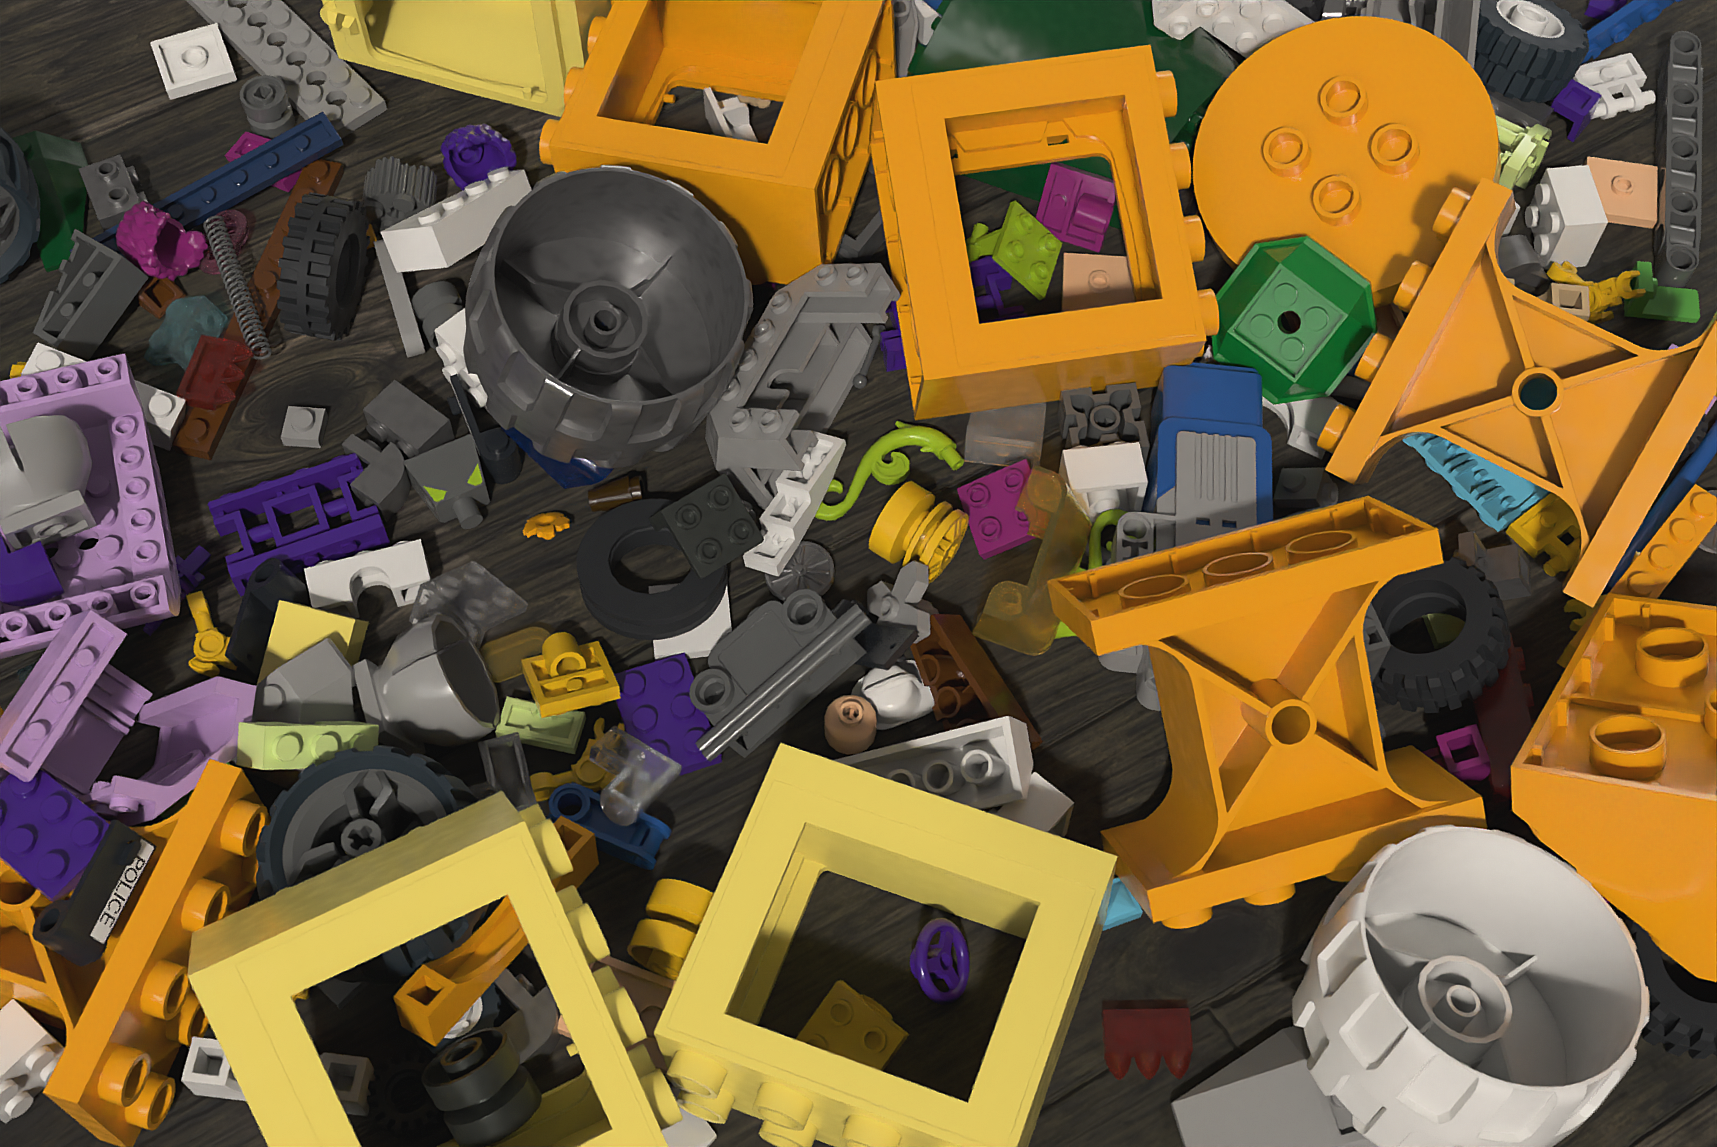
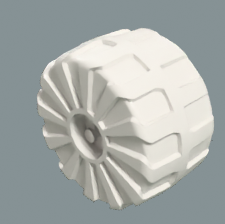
[1292,824,1650,1147]

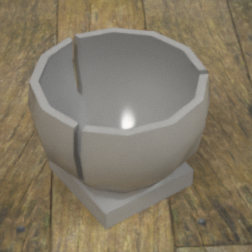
[0,415,97,551]
[352,614,501,756]

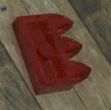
[175,335,253,411]
[1101,1008,1193,1080]

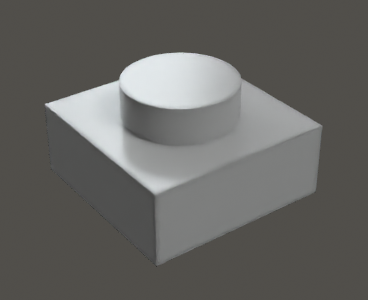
[281,406,328,448]

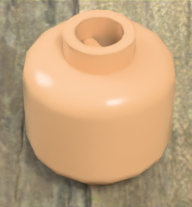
[824,695,877,755]

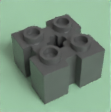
[1057,383,1150,466]

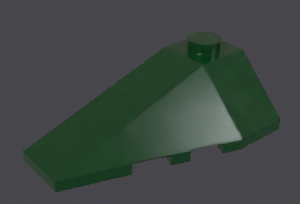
[13,131,88,273]

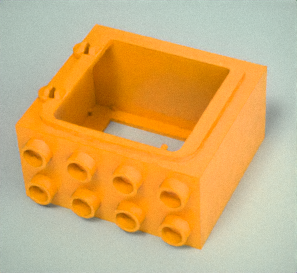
[539,0,897,285]
[869,45,1219,420]

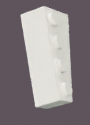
[380,167,532,272]

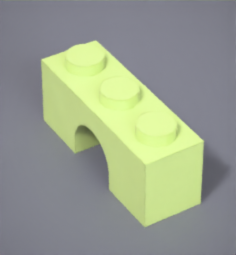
[237,721,379,770]

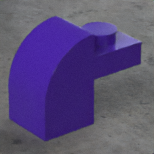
[0,532,65,607]

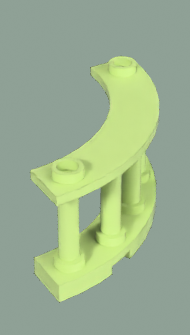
[1495,115,1552,190]

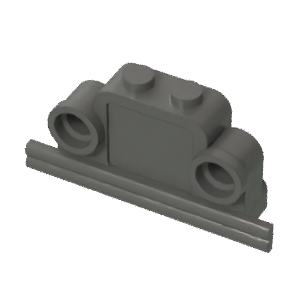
[690,589,871,762]

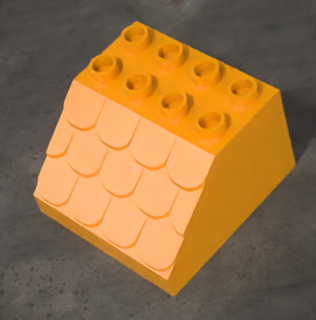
[1511,593,1717,982]

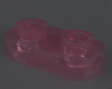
[199,210,250,275]

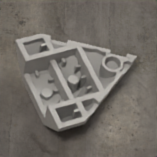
[229,638,359,789]

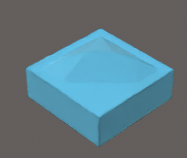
[1102,877,1143,931]

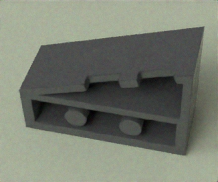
[33,229,149,362]

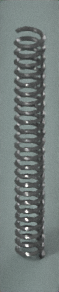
[203,216,272,359]

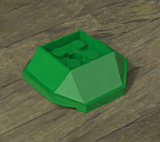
[1212,236,1378,405]

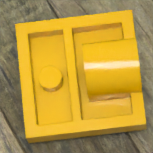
[521,632,621,718]
[795,980,909,1072]

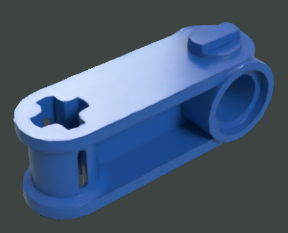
[546,782,672,870]

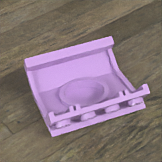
[0,609,153,797]
[76,676,256,827]

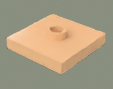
[1584,156,1658,229]
[1061,253,1135,312]

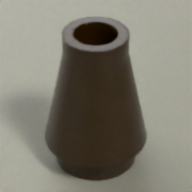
[588,474,647,512]

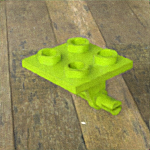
[965,200,1062,300]

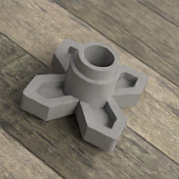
[867,561,939,644]

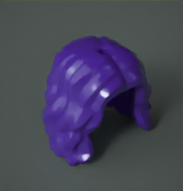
[440,124,517,191]

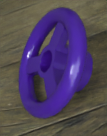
[910,918,970,1005]

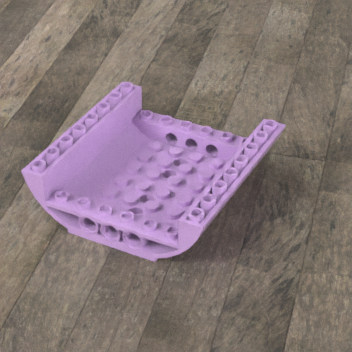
[0,353,181,659]

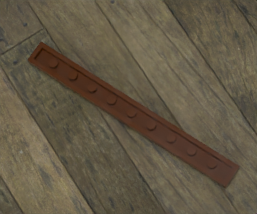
[172,159,344,460]

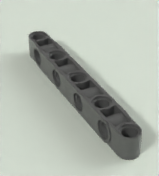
[1653,31,1703,288]

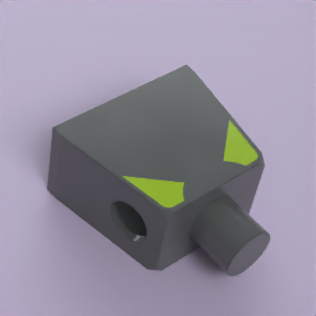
[403,434,490,529]

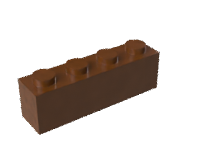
[910,614,1043,752]

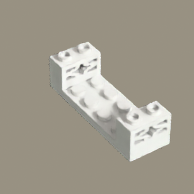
[1152,0,1314,58]

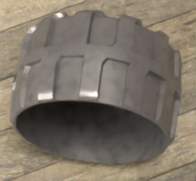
[463,165,753,468]

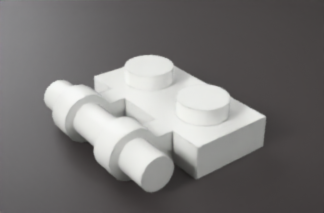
[1573,53,1655,119]

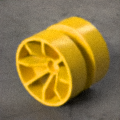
[627,879,714,981]

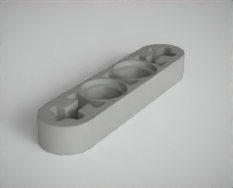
[373,239,426,358]

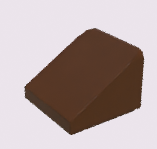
[133,276,186,319]

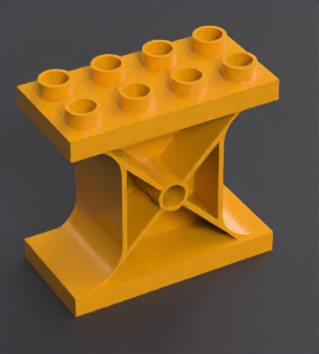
[1317,177,1717,607]
[1047,496,1487,929]
[0,707,271,1147]

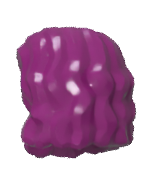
[116,200,208,281]

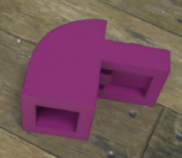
[1422,724,1491,787]

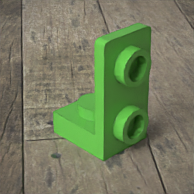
[1624,261,1700,323]

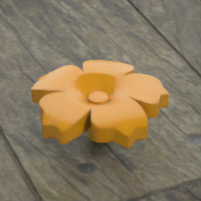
[523,512,570,540]

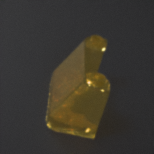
[972,464,1092,656]

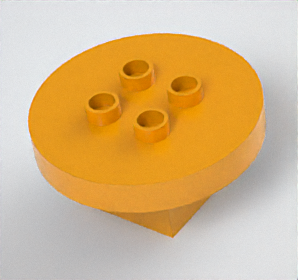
[1193,16,1501,308]

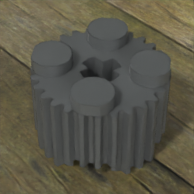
[361,156,437,234]

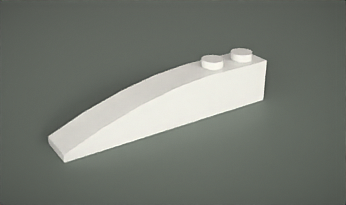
[833,716,1033,810]

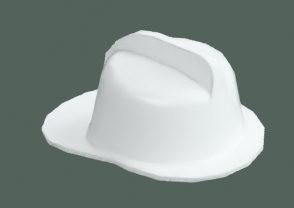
[851,660,935,730]

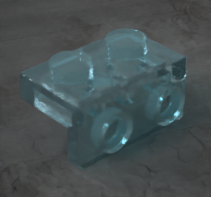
[143,295,228,375]

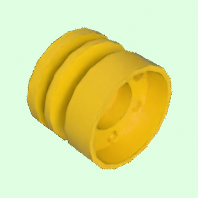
[869,481,969,583]

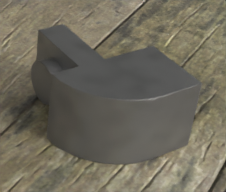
[1498,235,1549,288]
[342,434,411,523]
[1454,531,1531,600]
[493,968,561,1073]

